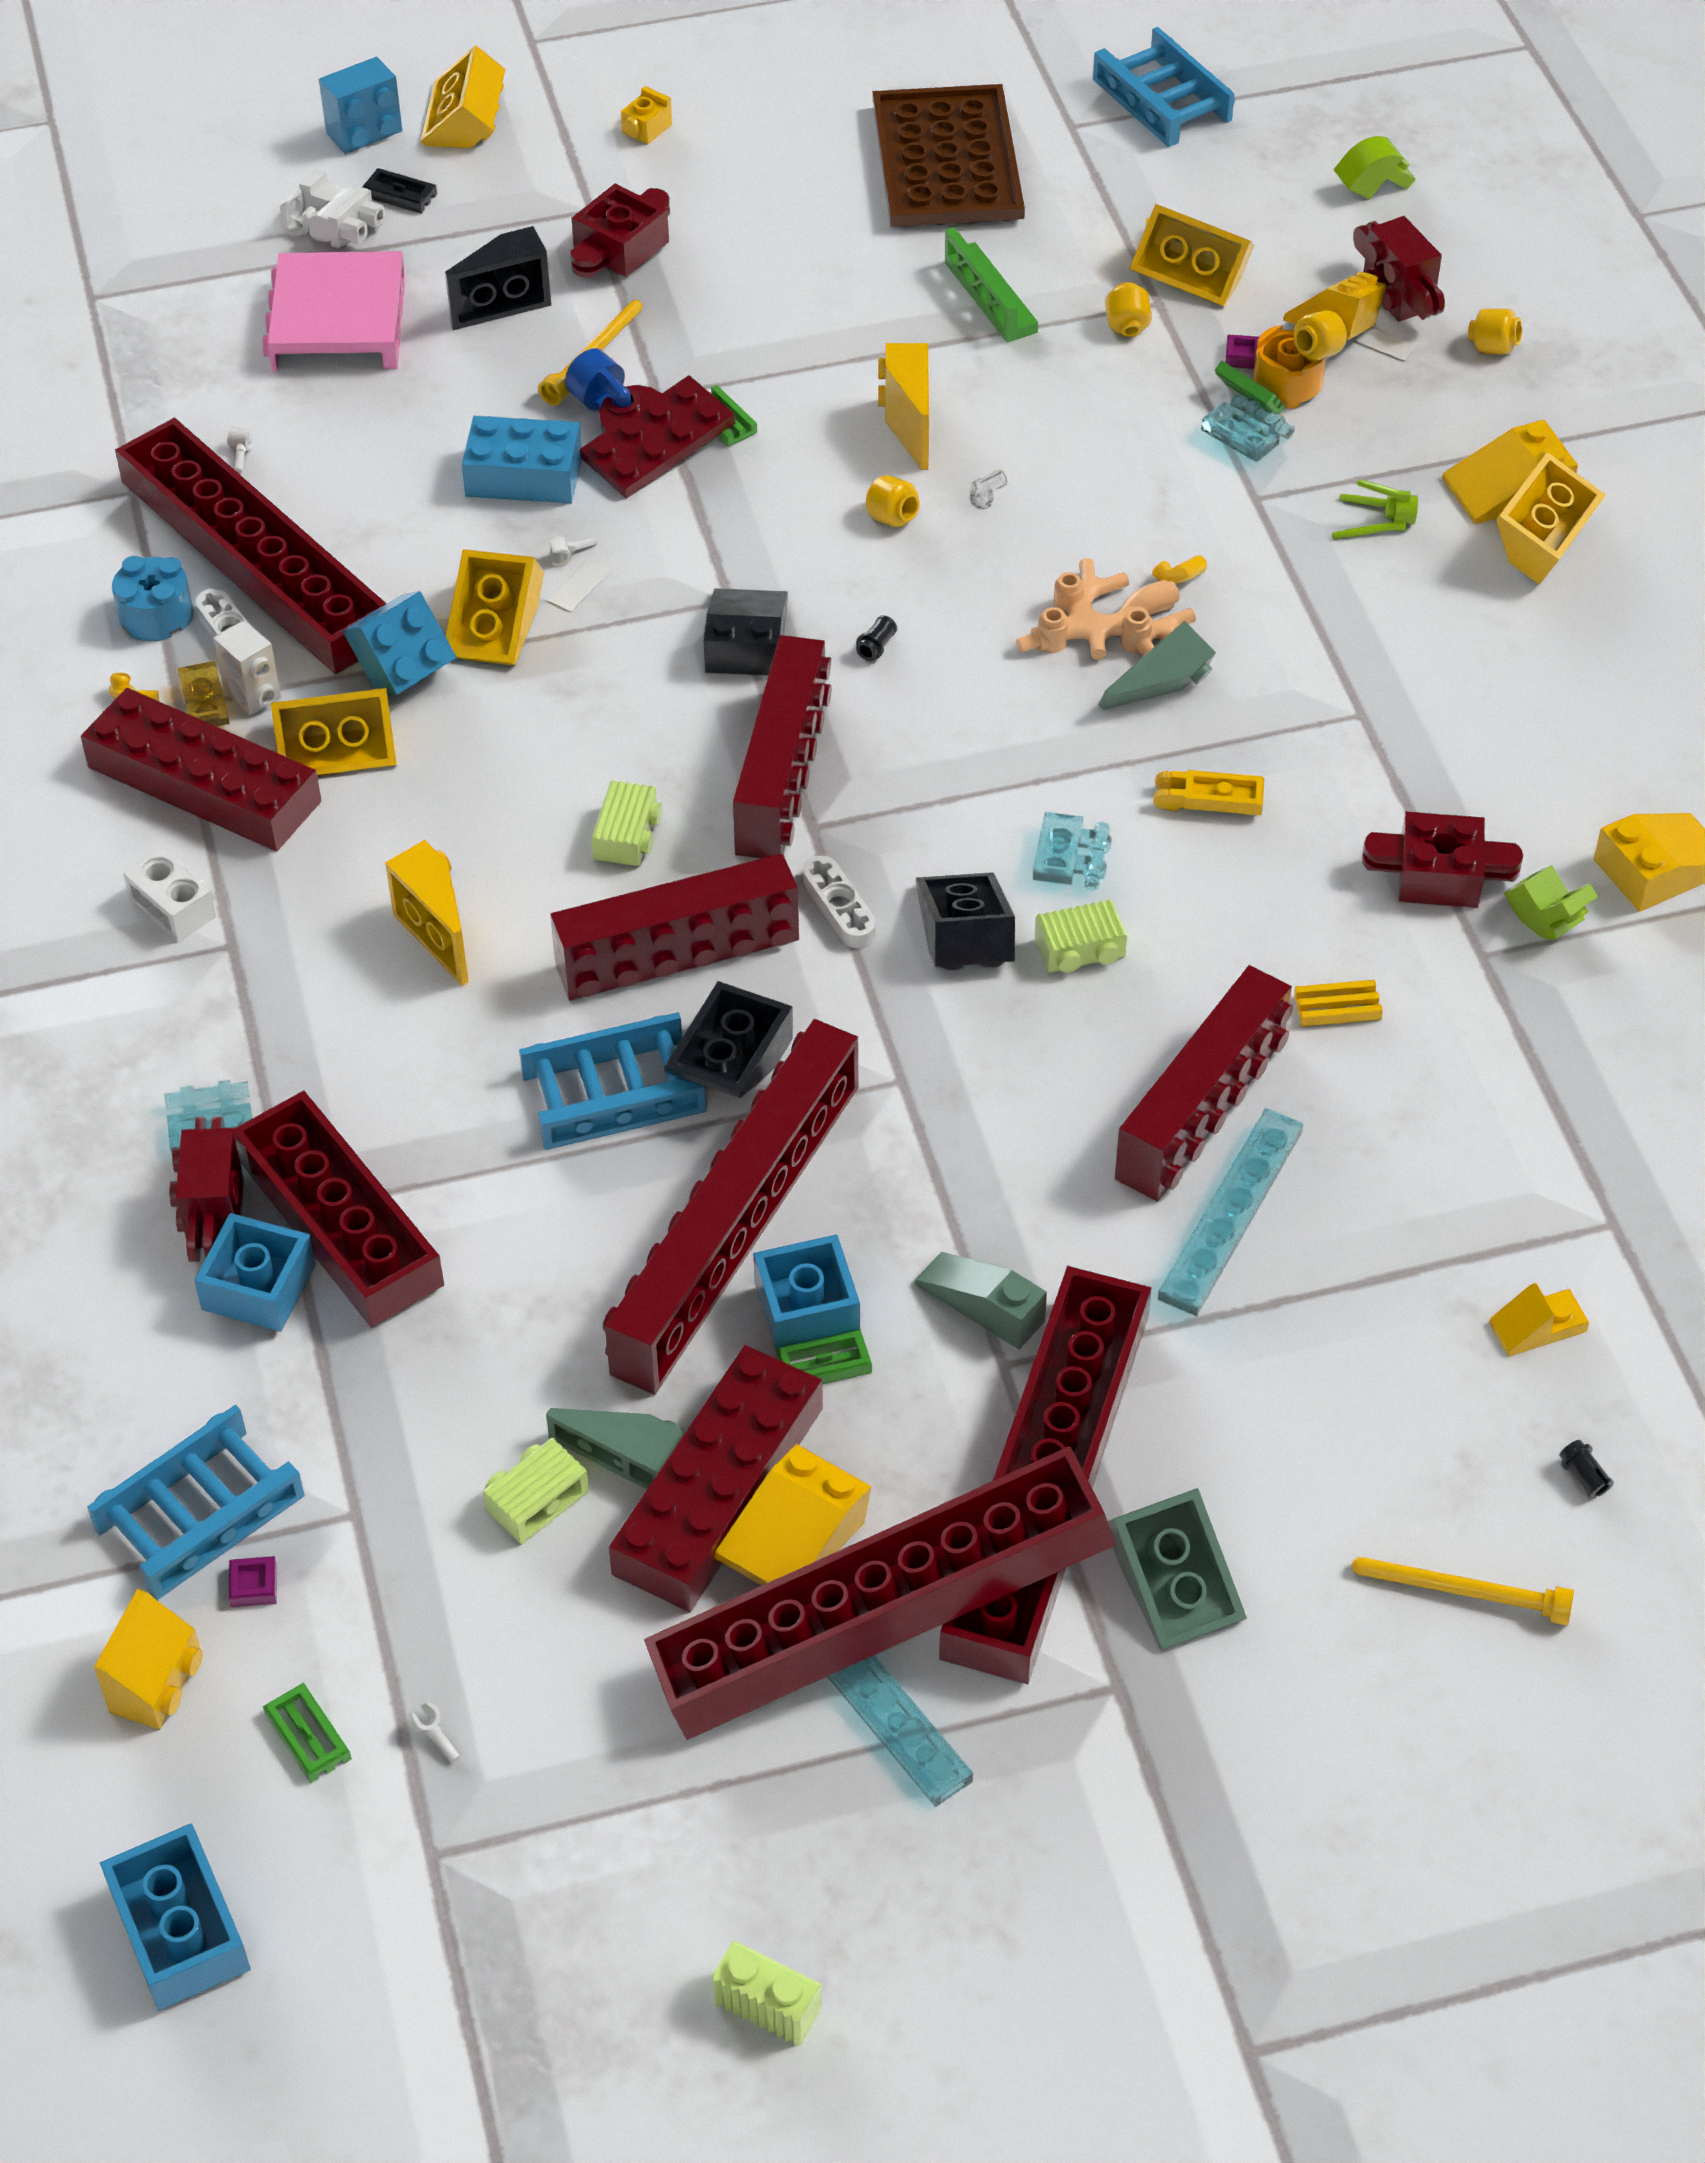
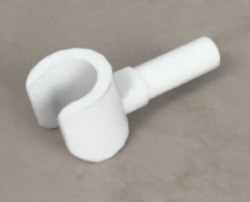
[227,427,252,474]
[549,536,597,566]
[406,1703,460,1763]

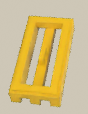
[1294,979,1383,1027]

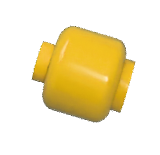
[1105,282,1152,337]
[1468,308,1523,354]
[1294,310,1347,361]
[866,475,920,527]

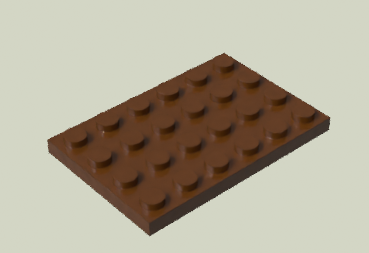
[872,84,1025,227]

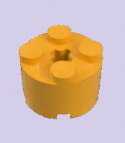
[1253,325,1326,409]

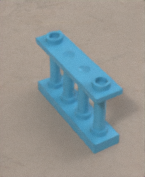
[1093,27,1235,148]
[519,1012,706,1150]
[87,1404,305,1601]

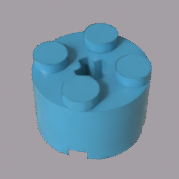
[112,556,193,641]

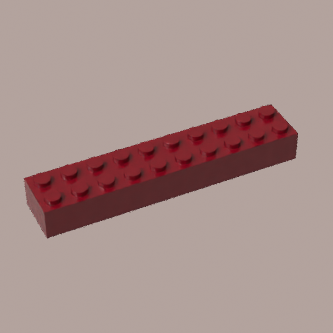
[115,417,387,675]
[603,1019,859,1395]
[939,1266,1152,1685]
[644,1446,1116,1740]

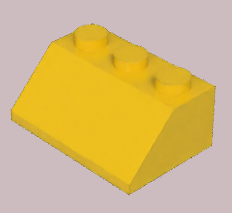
[420,45,505,148]
[1129,203,1255,307]
[1283,272,1386,340]
[1496,452,1606,585]
[270,688,397,775]

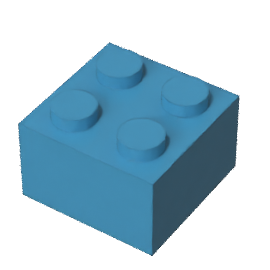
[319,56,403,154]
[342,591,457,696]
[194,1213,316,1332]
[753,1234,860,1350]

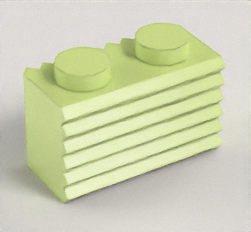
[591,780,662,866]
[1035,899,1127,973]
[483,1438,589,1544]
[712,1941,822,2046]

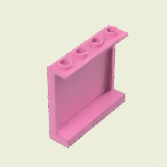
[263,251,406,371]

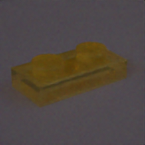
[177,661,230,726]

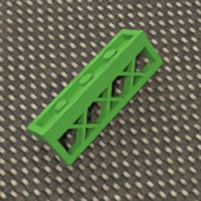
[945,227,1038,343]

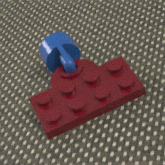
[565,348,736,499]

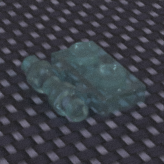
[1201,394,1295,463]
[1033,812,1112,890]
[164,1080,253,1155]

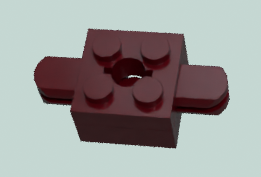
[570,183,670,278]
[1353,215,1445,322]
[1361,811,1524,908]
[169,1116,244,1262]

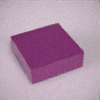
[1225,334,1259,369]
[229,1556,277,1607]

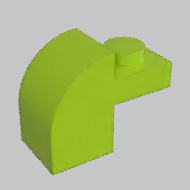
[1333,136,1416,200]
[1503,865,1598,940]

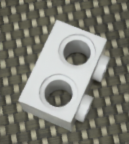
[213,620,281,716]
[123,848,216,942]

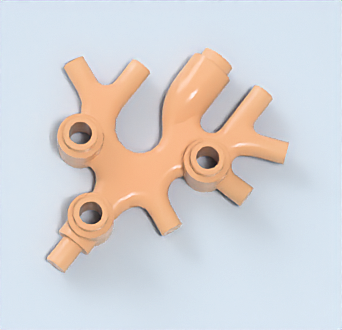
[1016,558,1196,660]

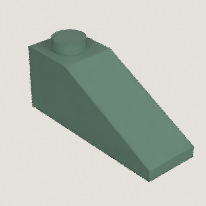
[1098,620,1216,710]
[915,1252,1047,1350]
[546,1408,685,1490]

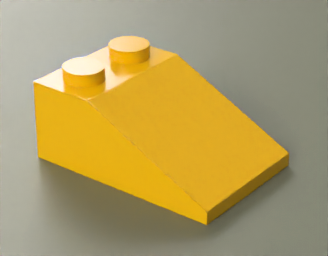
[878,343,929,470]
[1442,419,1578,524]
[446,549,544,666]
[1593,813,1705,912]
[385,840,469,986]
[714,1444,872,1586]

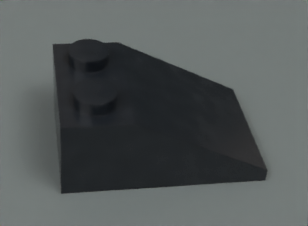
[445,226,551,330]
[703,588,788,675]
[916,872,1015,970]
[664,981,793,1098]

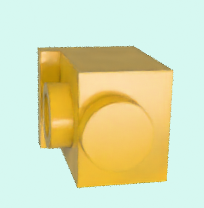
[621,86,672,145]

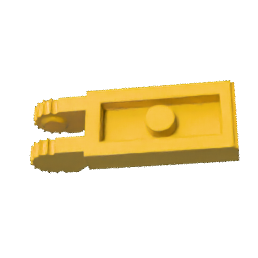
[1153,770,1264,815]

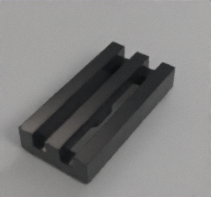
[362,168,437,214]

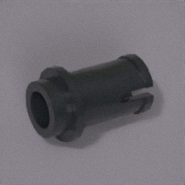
[856,615,898,661]
[1559,1440,1614,1499]

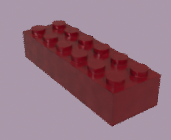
[733,635,832,858]
[80,687,322,852]
[550,853,799,1001]
[1115,965,1293,1202]
[233,1090,444,1328]
[609,1345,823,1613]

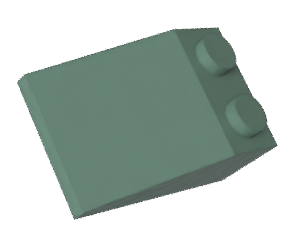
[1108,1488,1247,1650]

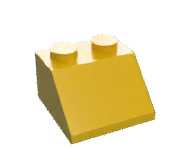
[94,1589,203,1730]

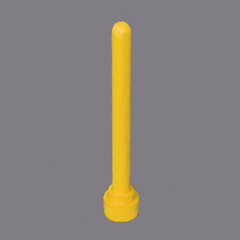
[538,299,643,406]
[1351,1557,1574,1626]

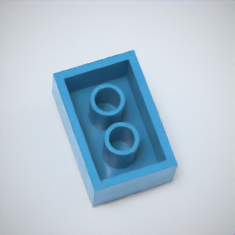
[462,415,582,504]
[99,1823,251,2011]

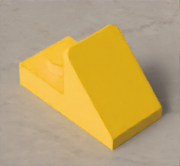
[1489,1283,1589,1357]

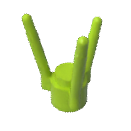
[1332,479,1418,539]

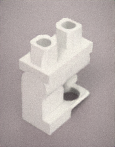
[280,169,385,249]

